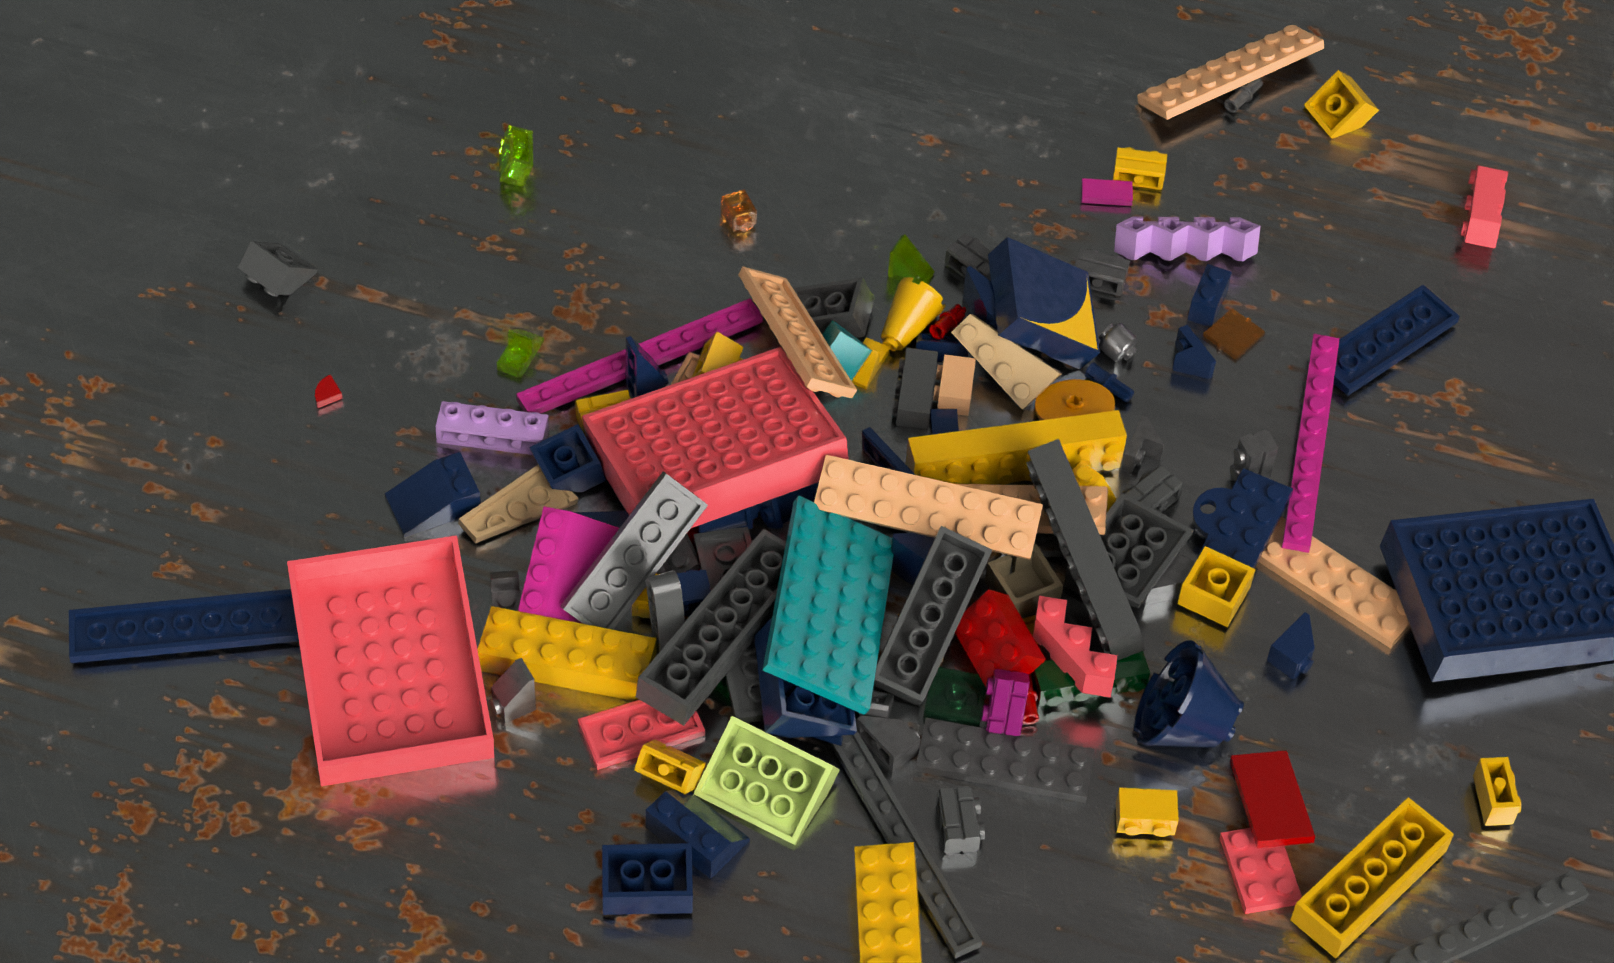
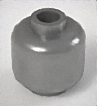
[1098,323,1137,362]

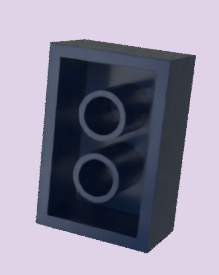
[602,843,693,915]

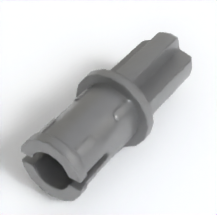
[1224,77,1263,113]

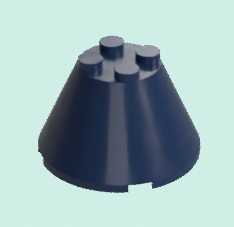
[1134,640,1244,748]

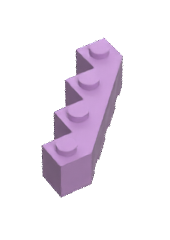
[1114,216,1261,261]

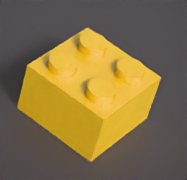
[1177,546,1255,627]

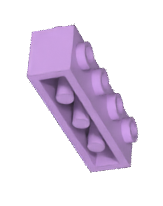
[435,401,549,455]

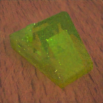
[497,329,544,378]

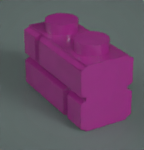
[981,669,1030,736]

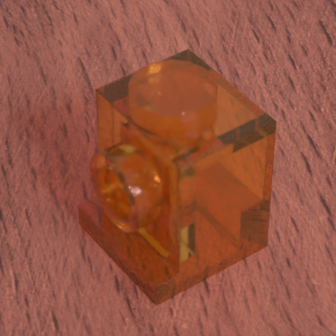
[721,189,757,232]

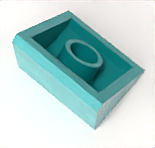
[822,320,873,381]

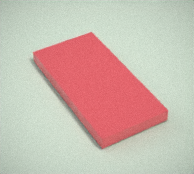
[578,699,705,770]

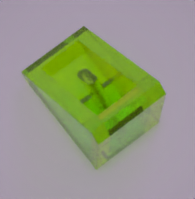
[888,234,935,285]

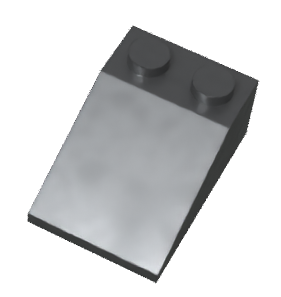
[793,277,875,338]

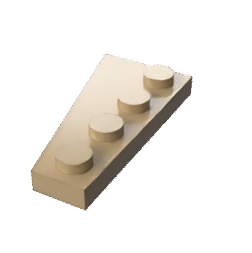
[951,314,1062,410]
[458,465,579,543]

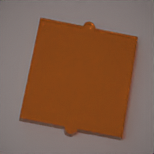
[1203,308,1265,360]

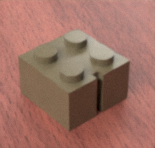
[985,544,1063,619]

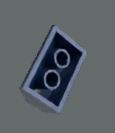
[646,789,750,879]

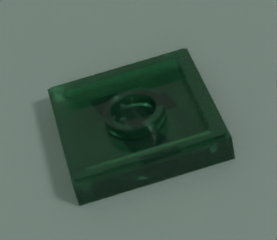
[923,667,986,727]

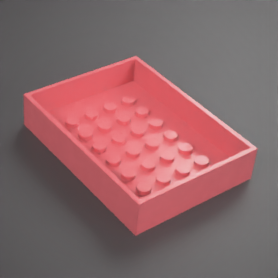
[582,347,849,529]
[287,535,494,786]

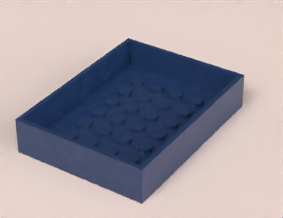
[1380,499,1614,682]

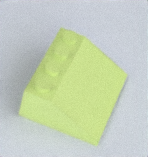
[693,716,840,845]

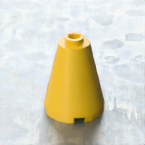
[881,277,946,351]

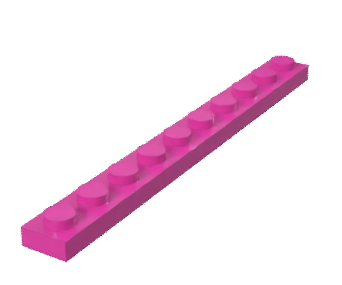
[516,298,763,414]
[1282,334,1340,553]

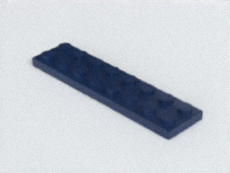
[69,589,299,663]

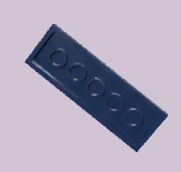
[1334,285,1460,396]

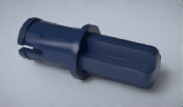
[1084,362,1134,402]

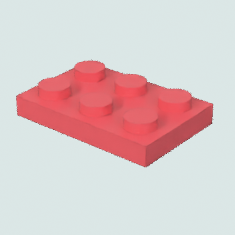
[1219,828,1302,914]

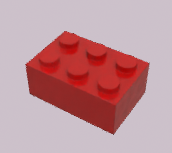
[955,589,1046,687]

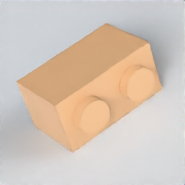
[933,354,976,416]

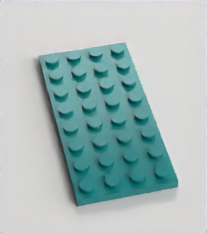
[763,496,894,715]

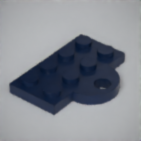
[1193,468,1293,569]

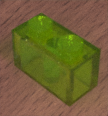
[499,125,533,187]

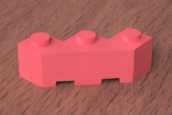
[1460,165,1508,248]
[1033,596,1118,697]

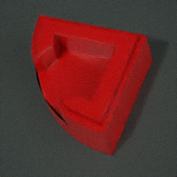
[315,374,342,408]

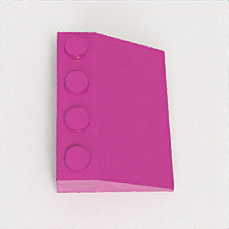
[518,506,619,624]

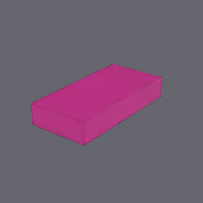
[1081,178,1133,206]

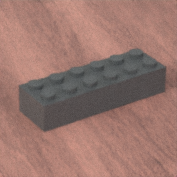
[874,526,992,707]

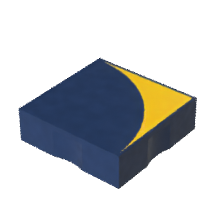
[988,237,1100,369]

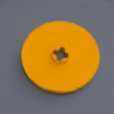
[1035,379,1115,420]

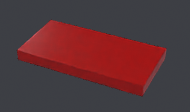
[1230,750,1315,848]

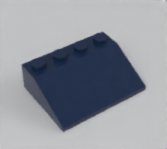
[754,618,857,738]

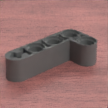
[646,570,685,656]

